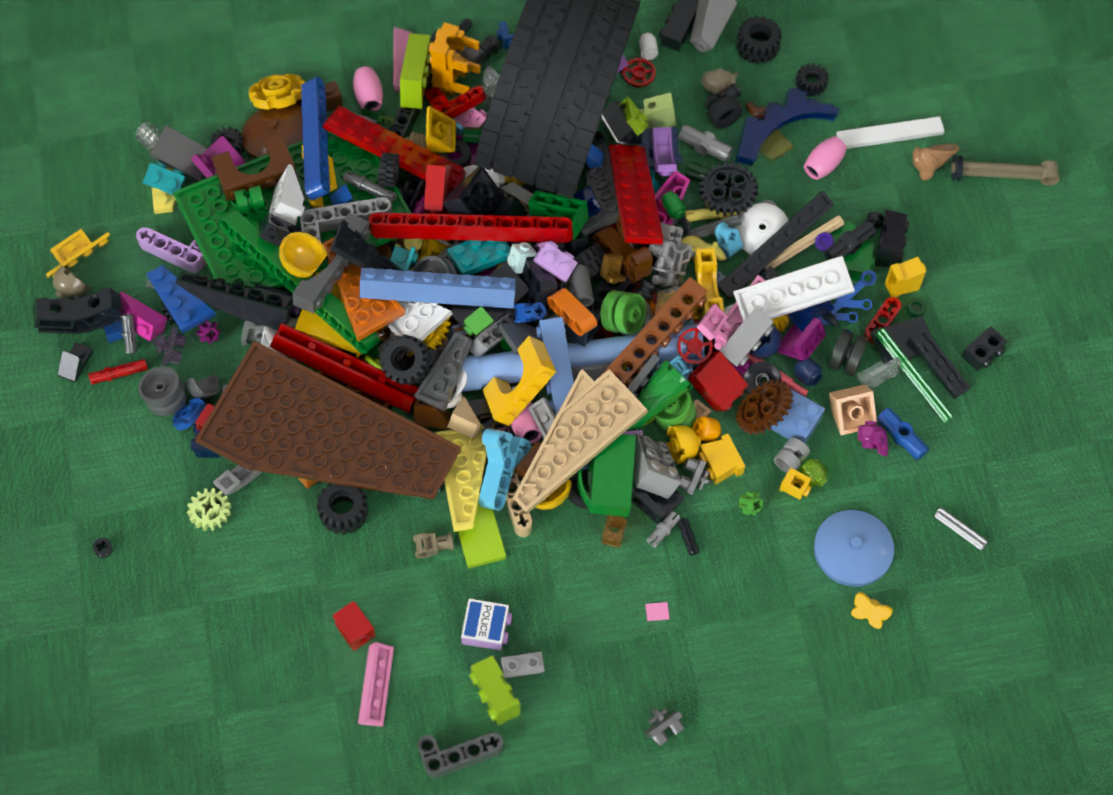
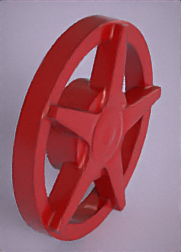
[623,58,656,87]
[677,328,713,364]

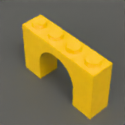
[483,336,556,426]

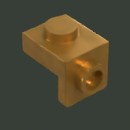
[600,253,626,284]

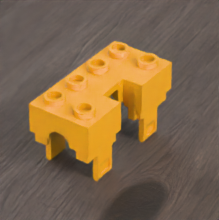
[429,22,481,97]

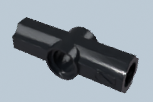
[824,221,876,261]

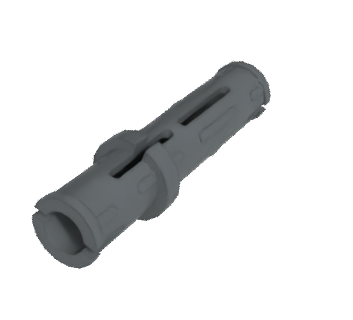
[343,170,397,204]

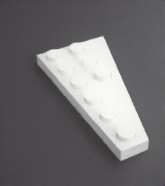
[387,301,453,351]

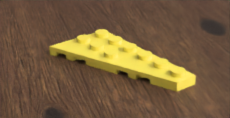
[435,424,487,532]

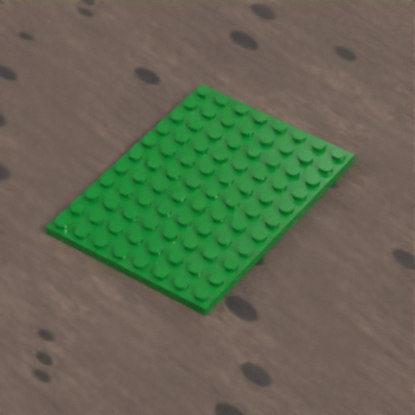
[172,131,411,289]

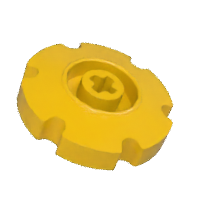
[249,74,305,109]

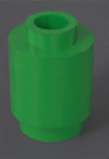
[661,191,686,220]

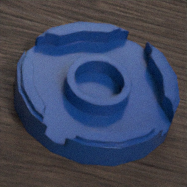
[172,398,206,431]

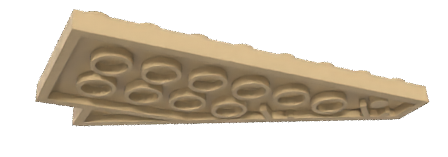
[513,369,648,514]

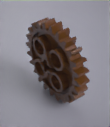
[735,380,794,435]

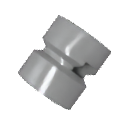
[774,437,810,473]

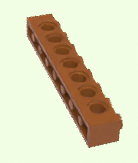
[598,277,708,388]

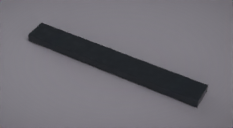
[717,190,834,300]

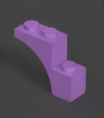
[651,127,677,176]

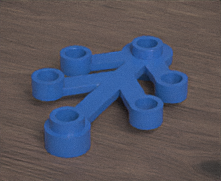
[817,270,876,325]

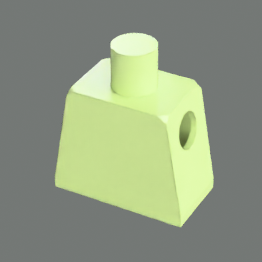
[639,93,676,128]

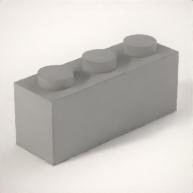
[720,307,774,367]

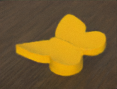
[851,592,893,629]

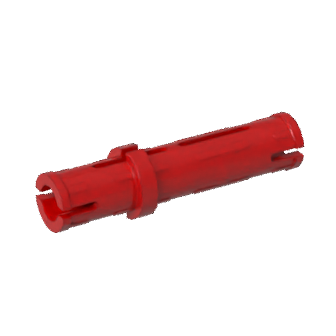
[88,359,148,385]

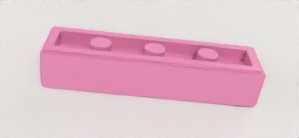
[393,27,412,92]
[358,642,394,726]

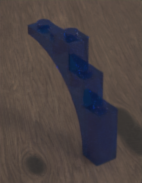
[735,88,840,167]

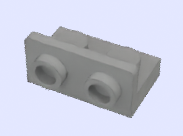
[501,652,544,678]

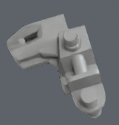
[648,223,695,287]

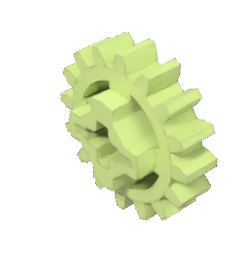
[187,488,231,531]

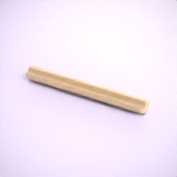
[765,216,844,270]

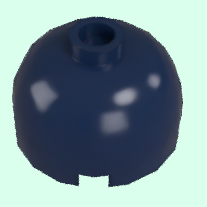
[749,324,781,359]

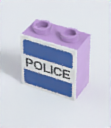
[461,599,512,651]

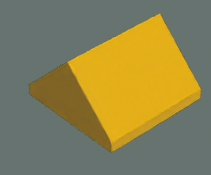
[426,106,456,152]

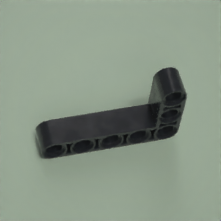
[506,241,557,324]

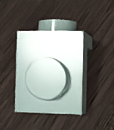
[507,242,537,274]

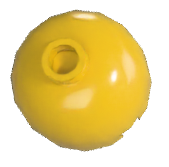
[666,425,701,465]

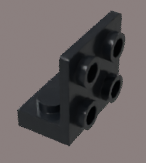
[631,486,684,525]

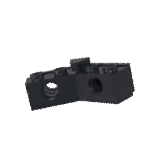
[33,287,122,334]

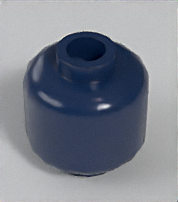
[794,358,823,386]

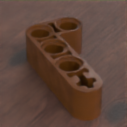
[593,226,653,283]

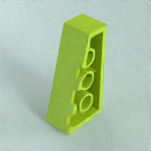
[400,33,431,109]

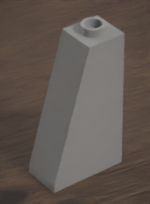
[690,0,737,53]

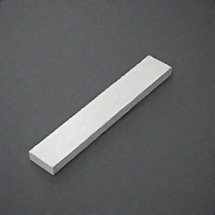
[836,116,944,149]

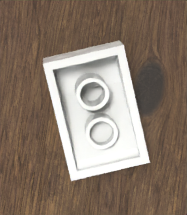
[269,164,305,225]

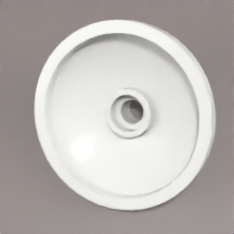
[735,203,788,255]

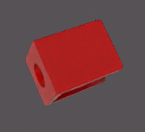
[333,601,376,651]

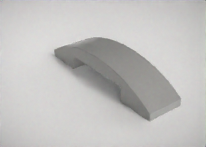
[213,465,262,496]

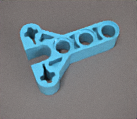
[479,429,531,511]

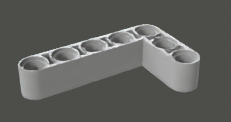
[300,197,392,243]

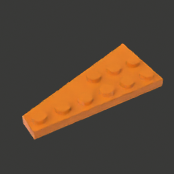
[323,237,405,342]

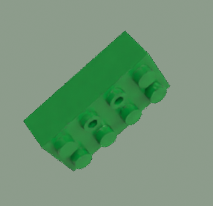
[578,434,636,517]

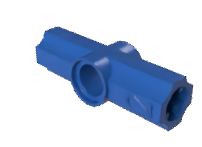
[877,407,929,460]

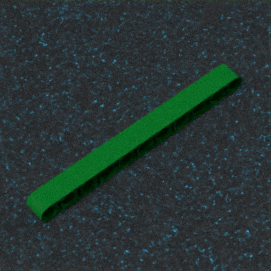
[218,210,380,354]

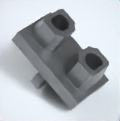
[679,458,711,495]
[644,708,684,745]

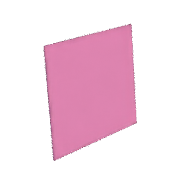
[645,602,669,621]

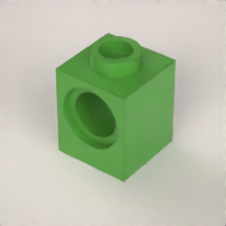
[463,306,494,338]

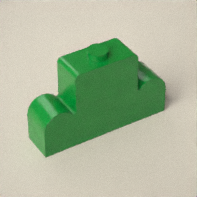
[825,220,875,281]

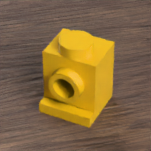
[779,468,812,500]

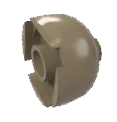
[52,265,91,300]

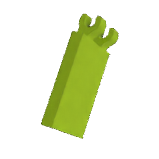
[457,503,506,569]

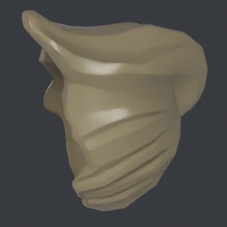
[702,68,739,94]

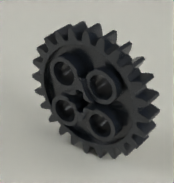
[699,161,759,217]

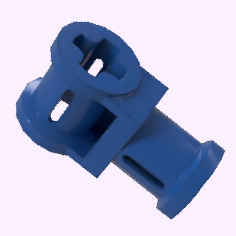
[514,302,546,323]

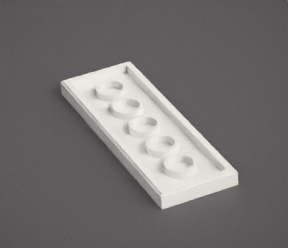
[733,256,855,322]

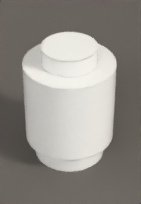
[639,33,658,60]

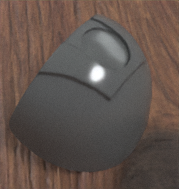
[184,375,219,400]

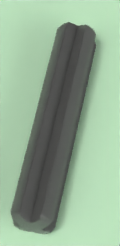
[688,214,741,238]

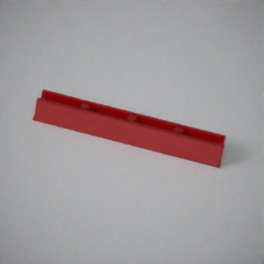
[269,323,419,413]

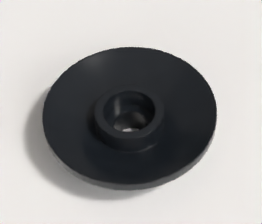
[744,362,782,394]

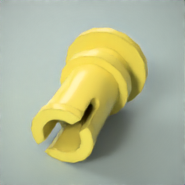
[404,239,422,253]

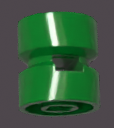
[234,185,265,214]

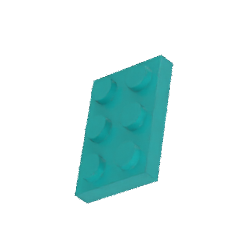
[447,240,511,275]

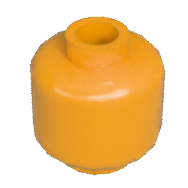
[692,416,721,443]

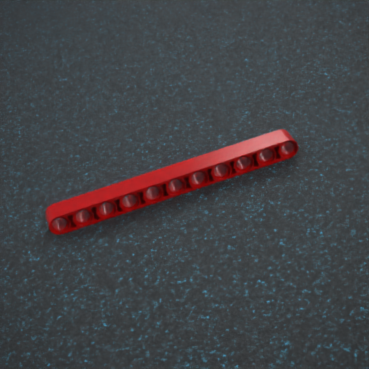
[368,213,573,243]

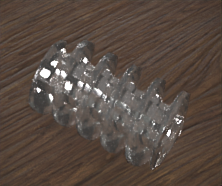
[135,121,161,152]

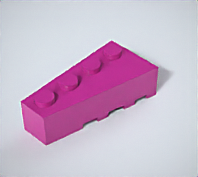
[655,171,690,225]

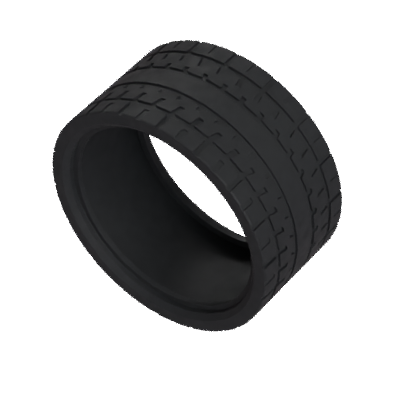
[475,0,641,199]

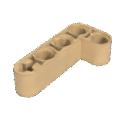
[505,460,532,537]

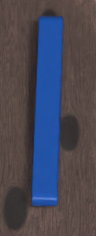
[301,76,330,201]

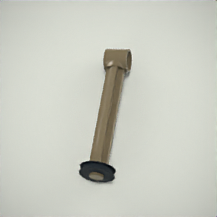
[951,155,1059,186]

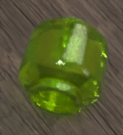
[800,458,829,487]

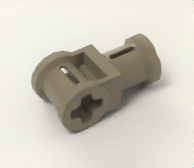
[413,533,454,559]

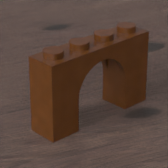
[211,134,297,201]

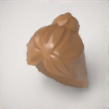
[912,143,959,181]

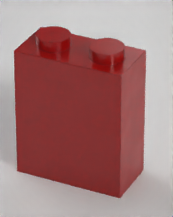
[424,162,452,214]
[687,351,748,412]

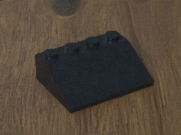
[443,167,505,215]

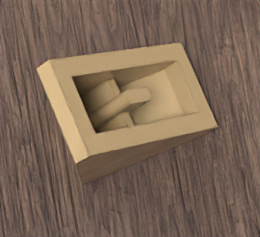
[448,397,481,438]

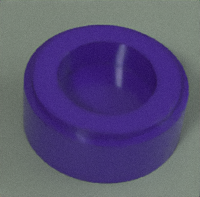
[815,232,834,252]

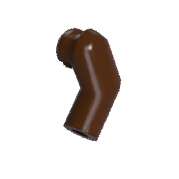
[745,101,772,119]

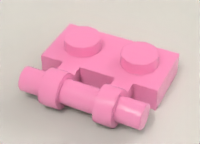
[697,304,735,350]

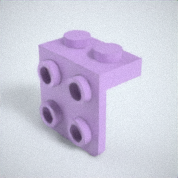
[533,241,578,282]

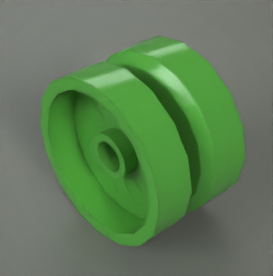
[600,290,647,335]
[654,392,697,432]

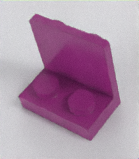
[191,136,246,178]
[777,318,826,360]

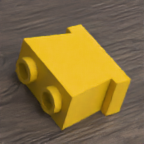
[885,257,926,298]
[698,434,745,485]

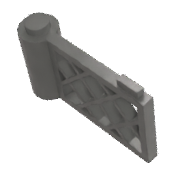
[535,264,594,328]

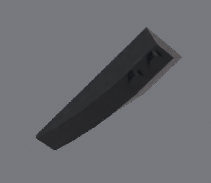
[176,272,295,330]

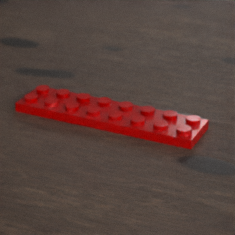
[323,106,466,192]
[608,144,663,245]

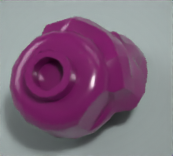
[857,421,888,457]

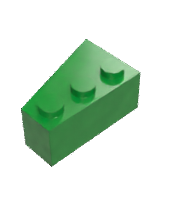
[528,191,588,241]

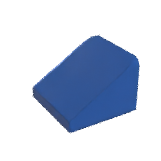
[586,145,605,168]
[329,184,353,205]
[104,320,124,343]

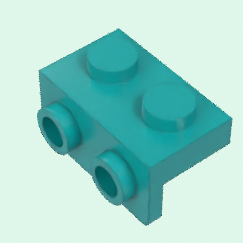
[142,161,187,195]

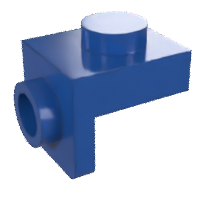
[496,21,514,50]

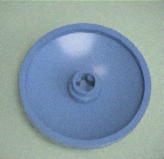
[814,510,894,587]

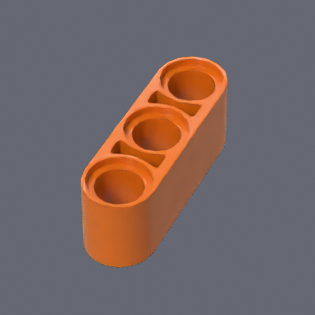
[547,288,597,336]

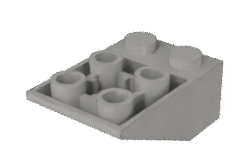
[633,434,681,499]

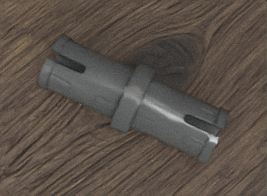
[121,313,138,353]

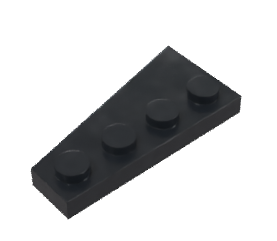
[330,219,403,271]

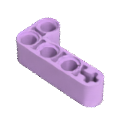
[136,227,205,273]

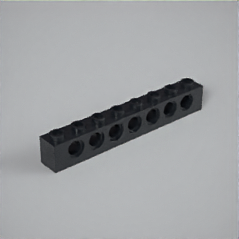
[564,243,658,347]

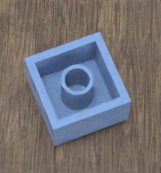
[771,390,825,444]

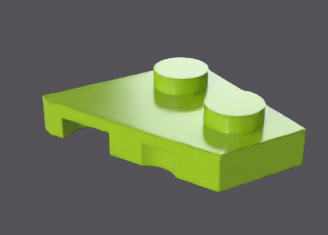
[622,97,650,136]

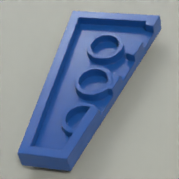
[146,265,216,333]

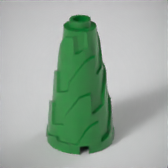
[630,360,693,430]

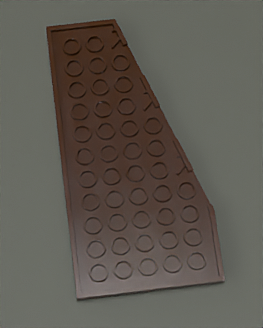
[195,341,462,500]

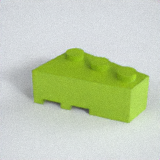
[469,655,520,726]

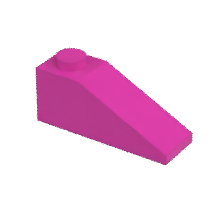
[120,292,167,341]

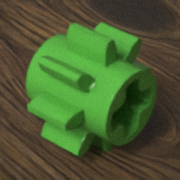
[739,491,763,515]

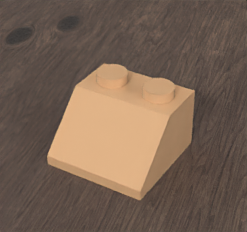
[829,384,877,435]

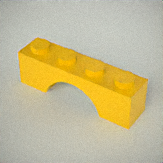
[693,248,724,318]

